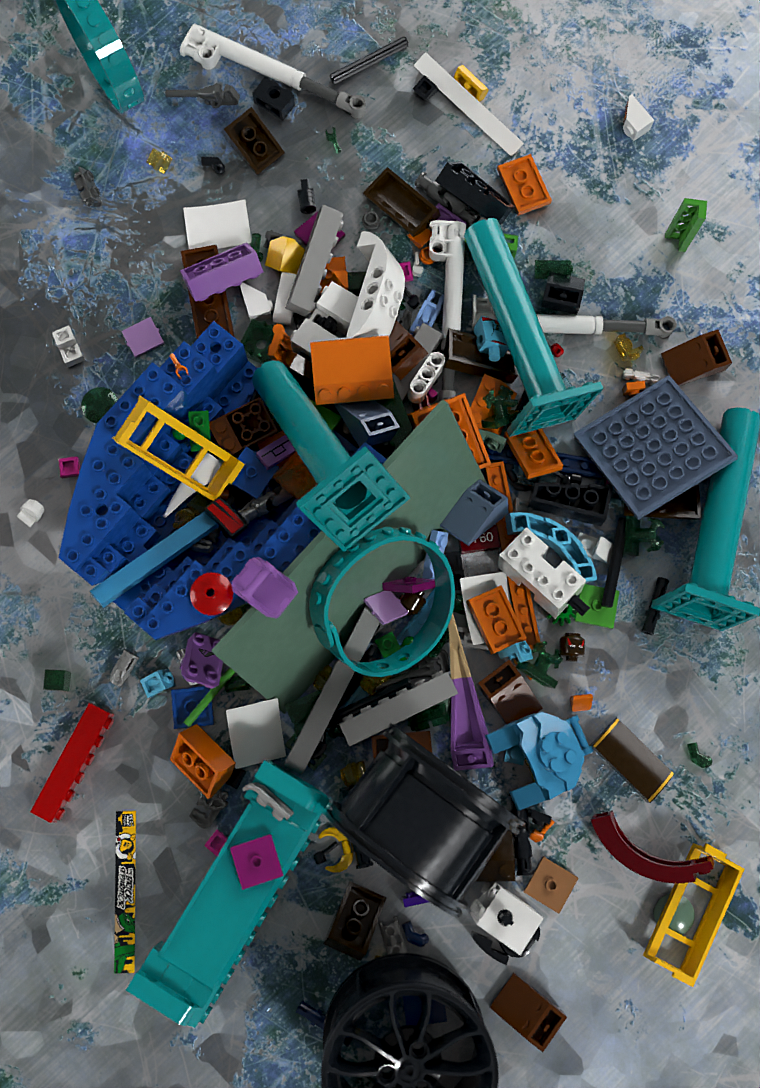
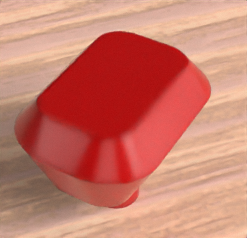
[550,343,564,358]

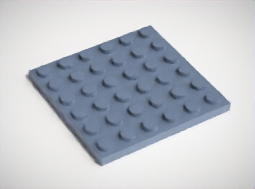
[573,375,738,520]

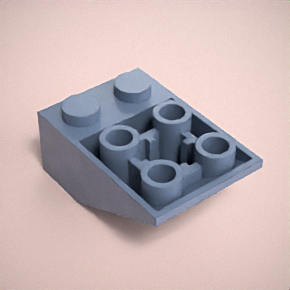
[334,400,400,448]
[440,479,508,546]

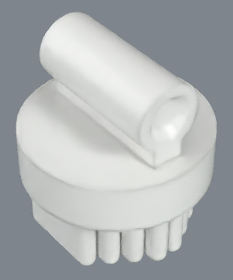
[17,499,44,527]

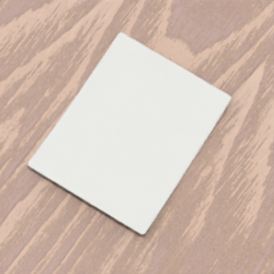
[183,199,252,249]
[460,572,512,645]
[226,698,286,769]

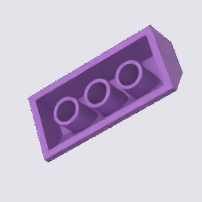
[180,242,263,301]

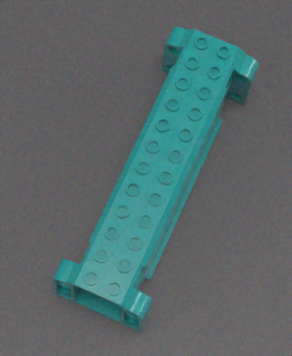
[126,760,331,1028]

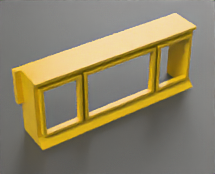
[112,395,245,501]
[643,843,744,987]

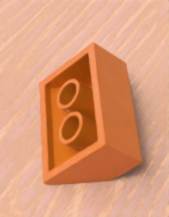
[470,374,517,435]
[170,724,236,799]

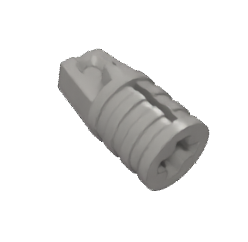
[109,649,139,687]

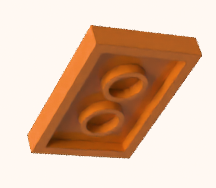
[497,154,552,216]
[504,428,563,479]
[466,585,526,655]

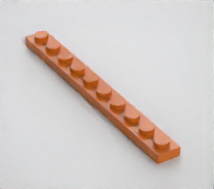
[485,461,541,649]

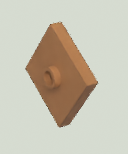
[523,856,579,914]

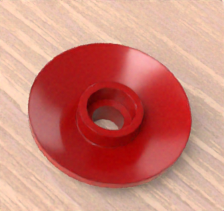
[190,572,234,616]

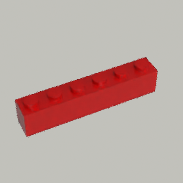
[30,703,114,823]

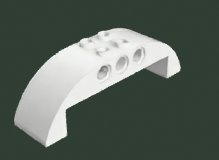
[326,231,405,341]

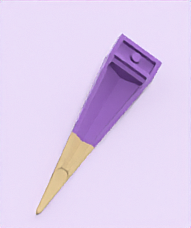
[448,613,494,771]

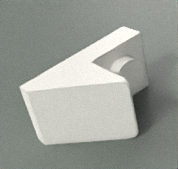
[577,532,613,564]

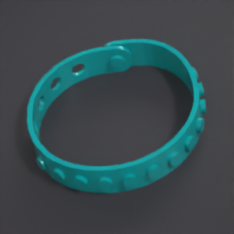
[55,0,144,114]
[309,527,455,677]

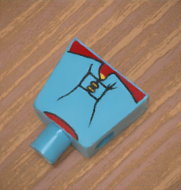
[474,316,508,362]

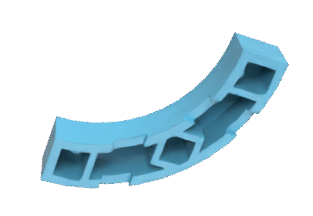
[505,512,597,583]

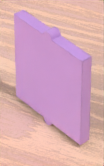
[122,317,164,358]
[364,591,408,625]

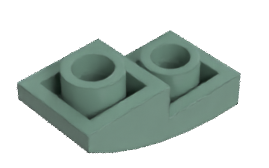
[479,429,507,453]

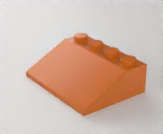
[310,335,394,405]
[407,393,492,469]

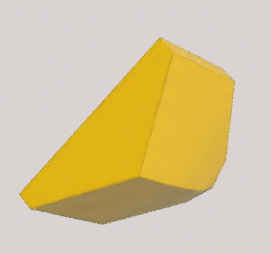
[265,236,305,274]

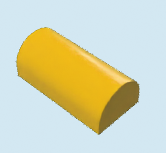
[453,65,489,102]

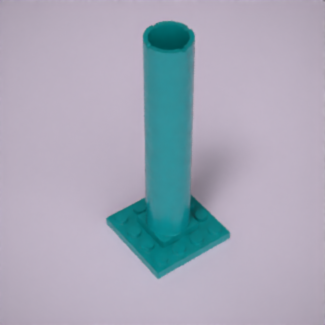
[464,218,604,437]
[252,360,411,552]
[651,407,760,631]

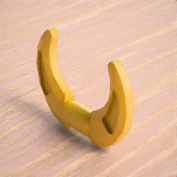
[319,827,354,873]

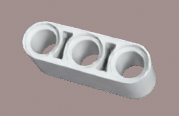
[273,272,297,325]
[407,352,445,403]

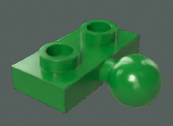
[172,411,211,451]
[375,631,414,675]

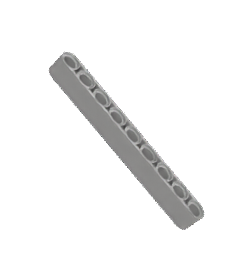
[284,606,380,775]

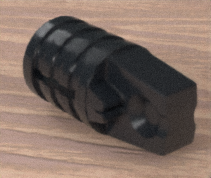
[297,179,316,214]

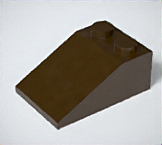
[221,107,285,175]
[475,830,515,882]
[323,881,386,961]

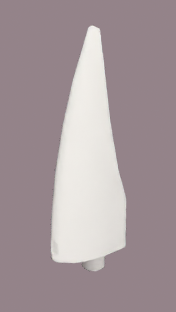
[164,452,224,518]

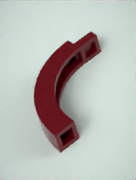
[591,810,714,883]

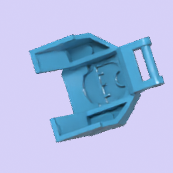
[485,712,593,811]

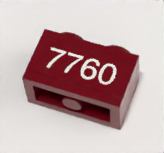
[458,524,500,555]

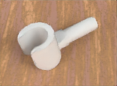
[412,252,424,278]

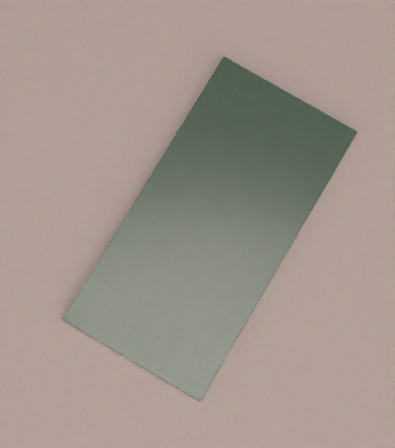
[211,399,487,714]

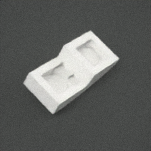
[52,325,85,368]

